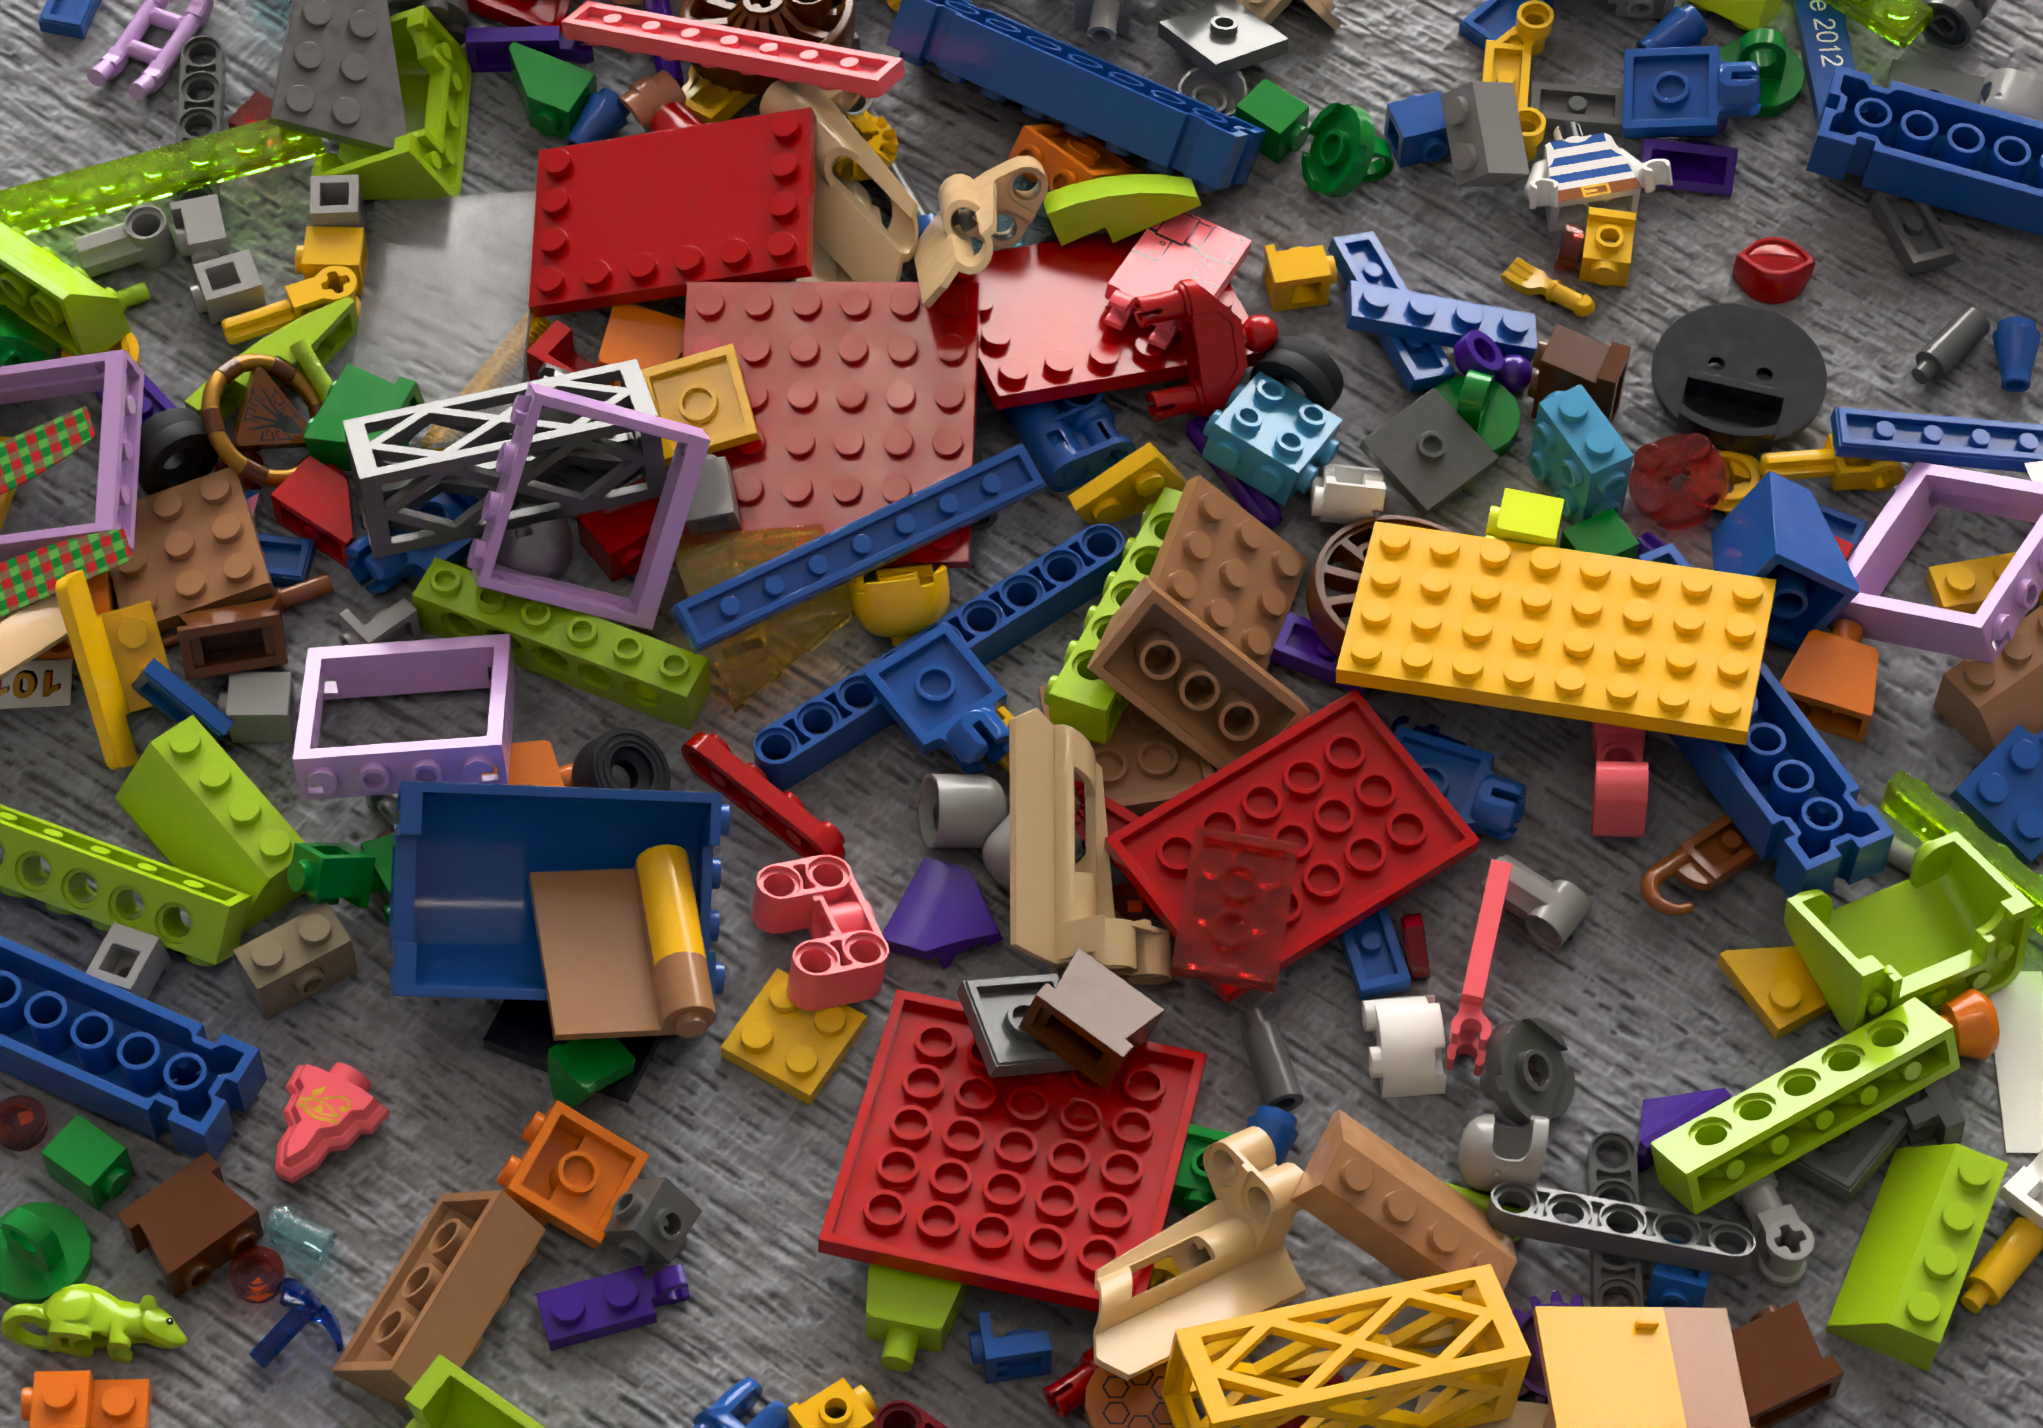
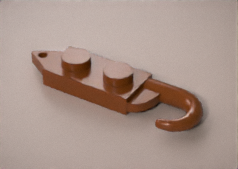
[1640,814,1760,916]

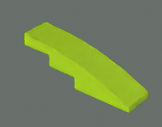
[184,296,360,421]

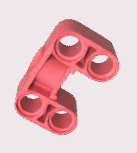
[1591,722,1649,837]
[751,855,889,1011]

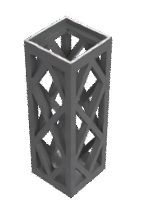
[342,359,666,559]

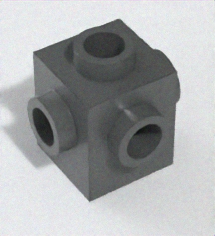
[603,1177,702,1266]

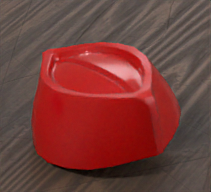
[1732,237,1815,304]

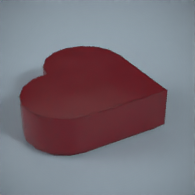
[1400,912,1430,980]

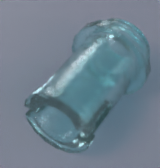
[263,1204,337,1263]

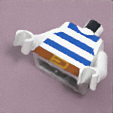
[1523,122,1673,232]

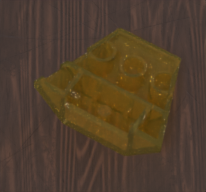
[674,524,856,713]

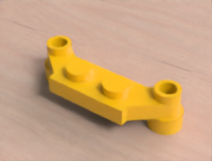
[1482,0,1554,162]

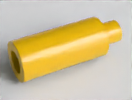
[1961,1217,2043,1313]

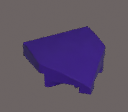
[882,858,1003,969]

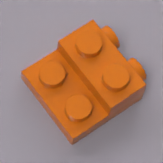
[1008,123,1143,191]
[495,1100,649,1249]
[21,1370,153,1428]

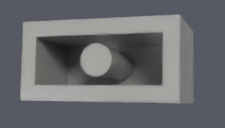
[1440,81,1530,187]

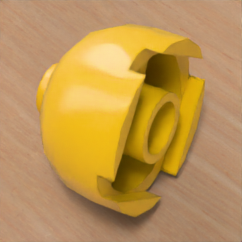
[849,564,950,646]

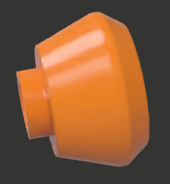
[1939,988,2000,1060]

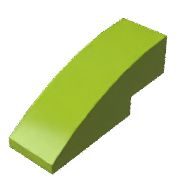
[1043,174,1201,246]

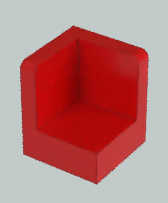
[526,320,598,381]

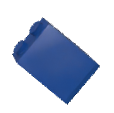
[1711,471,1859,653]

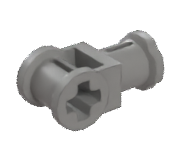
[1731,1173,1815,1287]

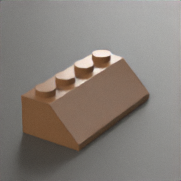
[1087,577,1310,770]
[1933,605,2043,758]
[1290,1109,1517,1296]
[332,1190,546,1410]

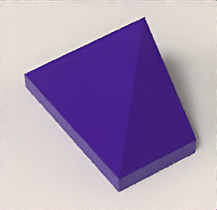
[1640,137,1738,196]
[1636,1088,1732,1173]

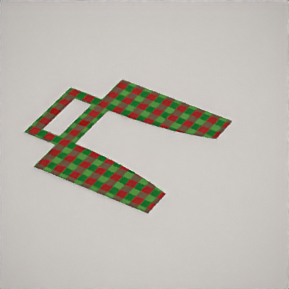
[0,405,133,618]

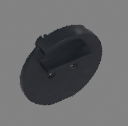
[1651,303,1827,454]

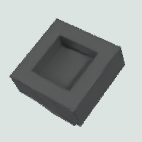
[1903,1078,1966,1145]

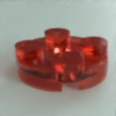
[1629,433,1730,530]

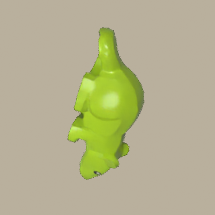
[1,1283,188,1364]

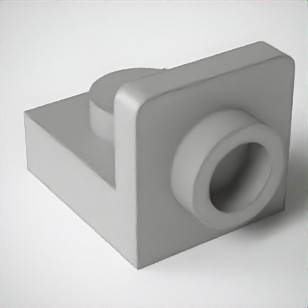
[338,598,423,646]

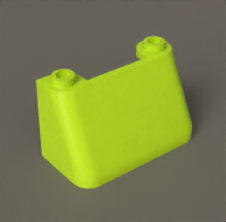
[311,5,472,201]
[1784,831,2035,1034]

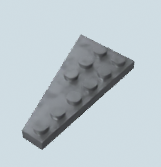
[268,0,407,153]

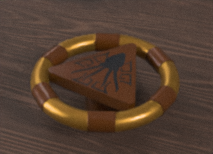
[201,353,323,488]

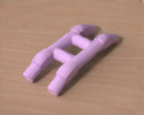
[87,0,214,101]

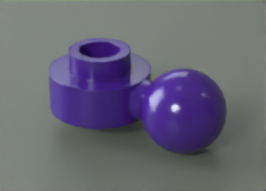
[1454,330,1533,393]

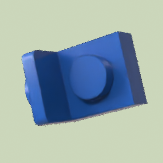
[1646,1237,1711,1308]
[968,1310,1052,1384]

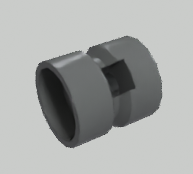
[1916,0,1997,49]

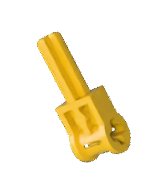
[221,265,362,345]
[1759,434,1905,492]

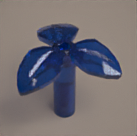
[249,1278,344,1369]

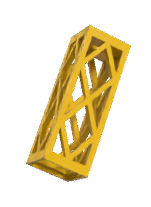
[1161,1264,1531,1428]

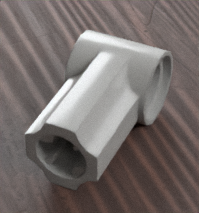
[74,205,176,278]
[1480,854,1592,949]

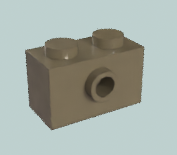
[233,902,358,1020]

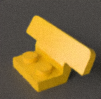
[55,570,171,770]

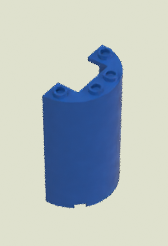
[389,781,730,1004]

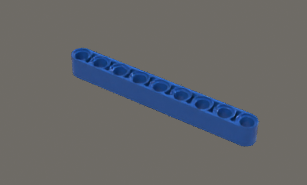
[753,524,1124,791]

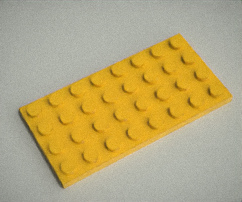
[1336,521,1776,745]

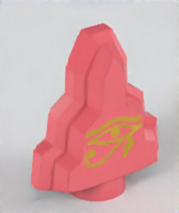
[275,1062,389,1184]

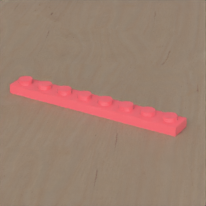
[561,1,905,98]

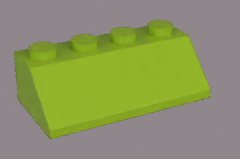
[0,221,131,356]
[115,714,305,934]
[1825,1143,2008,1372]

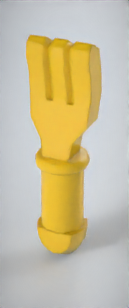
[1500,257,1595,317]

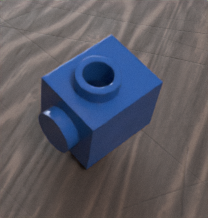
[1384,91,1451,168]

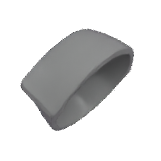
[1178,67,1247,117]

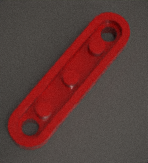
[681,732,846,859]

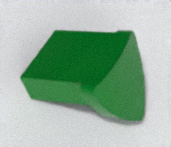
[548,1038,636,1107]

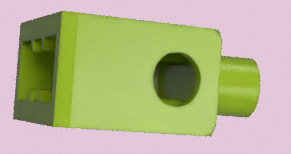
[866,1263,972,1372]

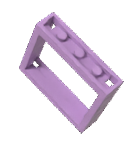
[0,349,145,563]
[467,382,711,630]
[1831,461,2043,664]
[293,633,517,801]

